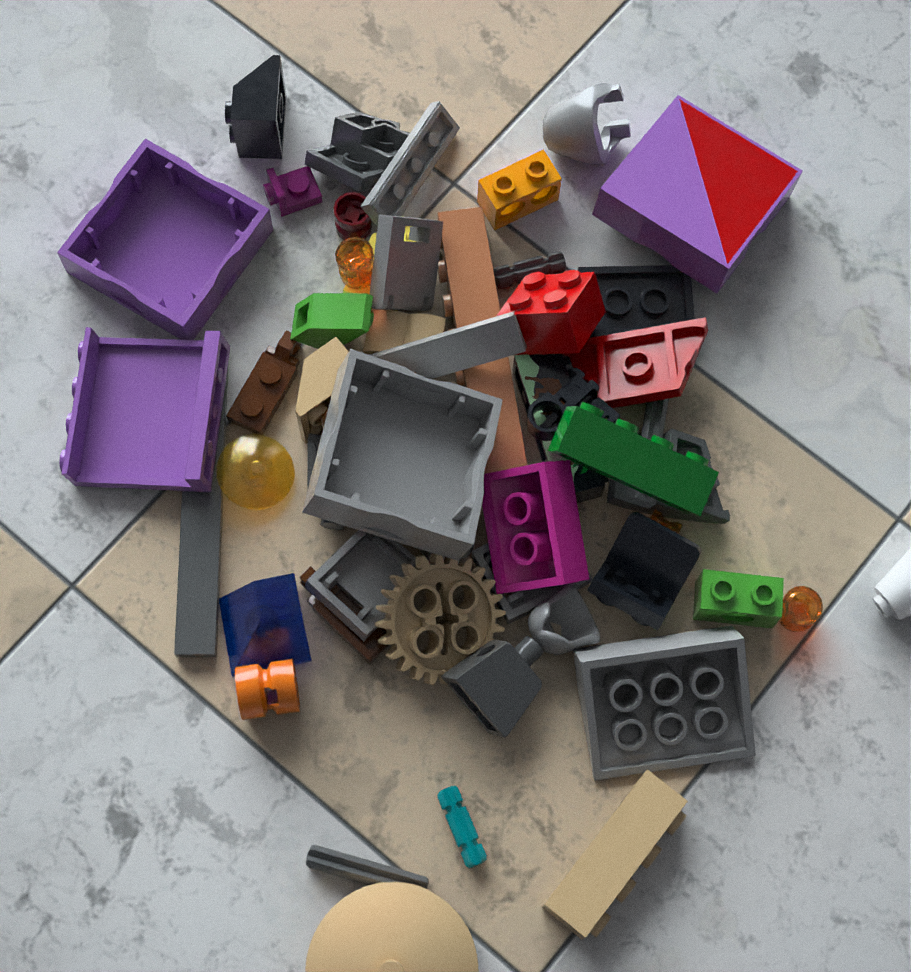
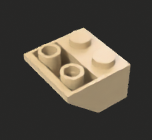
[295,337,348,444]

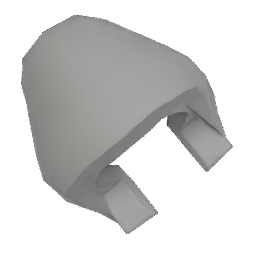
[542,83,631,165]

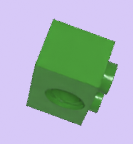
[693,569,784,628]

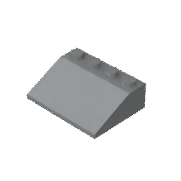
[573,625,756,780]

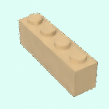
[542,769,688,940]

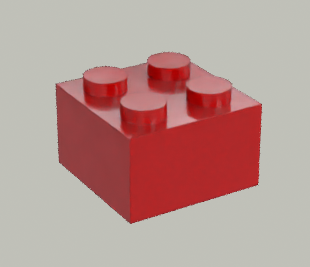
[496,270,606,355]

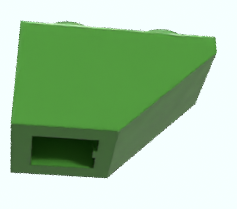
[290,293,374,349]

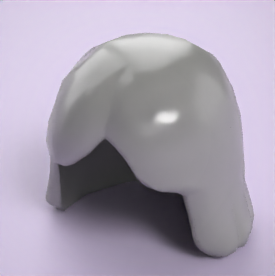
[528,583,600,655]

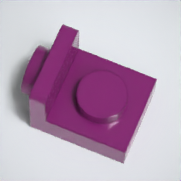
[263,166,323,217]

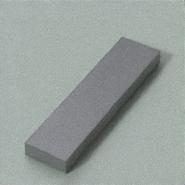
[360,101,460,226]
[370,311,527,379]

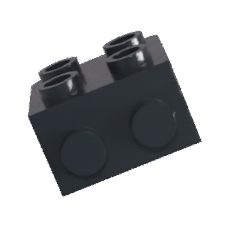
[587,512,701,631]

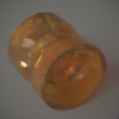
[335,237,374,290]

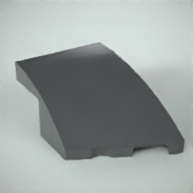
[304,112,410,192]
[607,429,730,524]

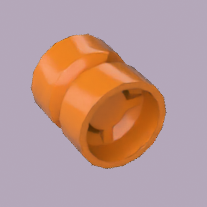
[235,659,300,720]

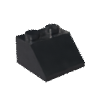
[225,55,287,159]

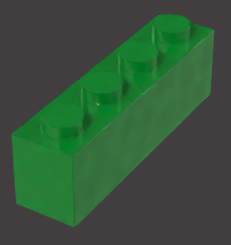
[548,402,719,516]

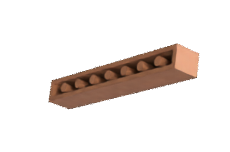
[437,207,527,474]

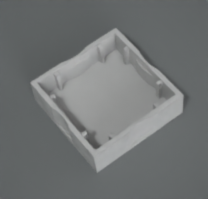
[302,349,503,561]

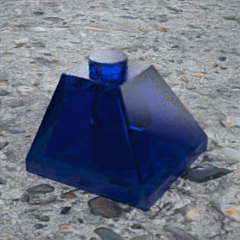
[219,573,312,678]

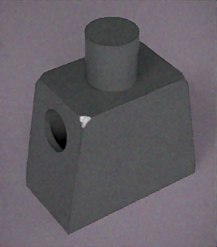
[441,636,544,738]

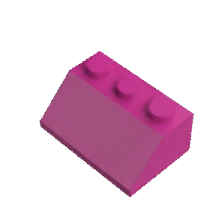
[482,460,590,594]

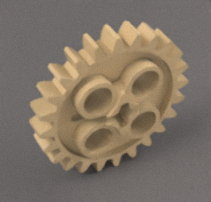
[375,553,506,685]

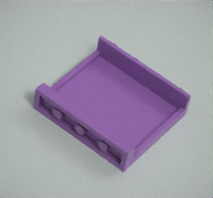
[59,327,230,492]

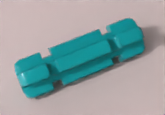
[437,785,487,868]

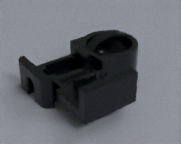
[526,368,620,441]

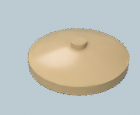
[305,882,479,972]

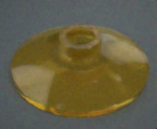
[216,434,295,510]

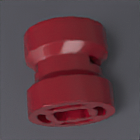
[333,192,372,243]

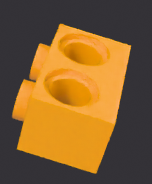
[477,149,562,231]

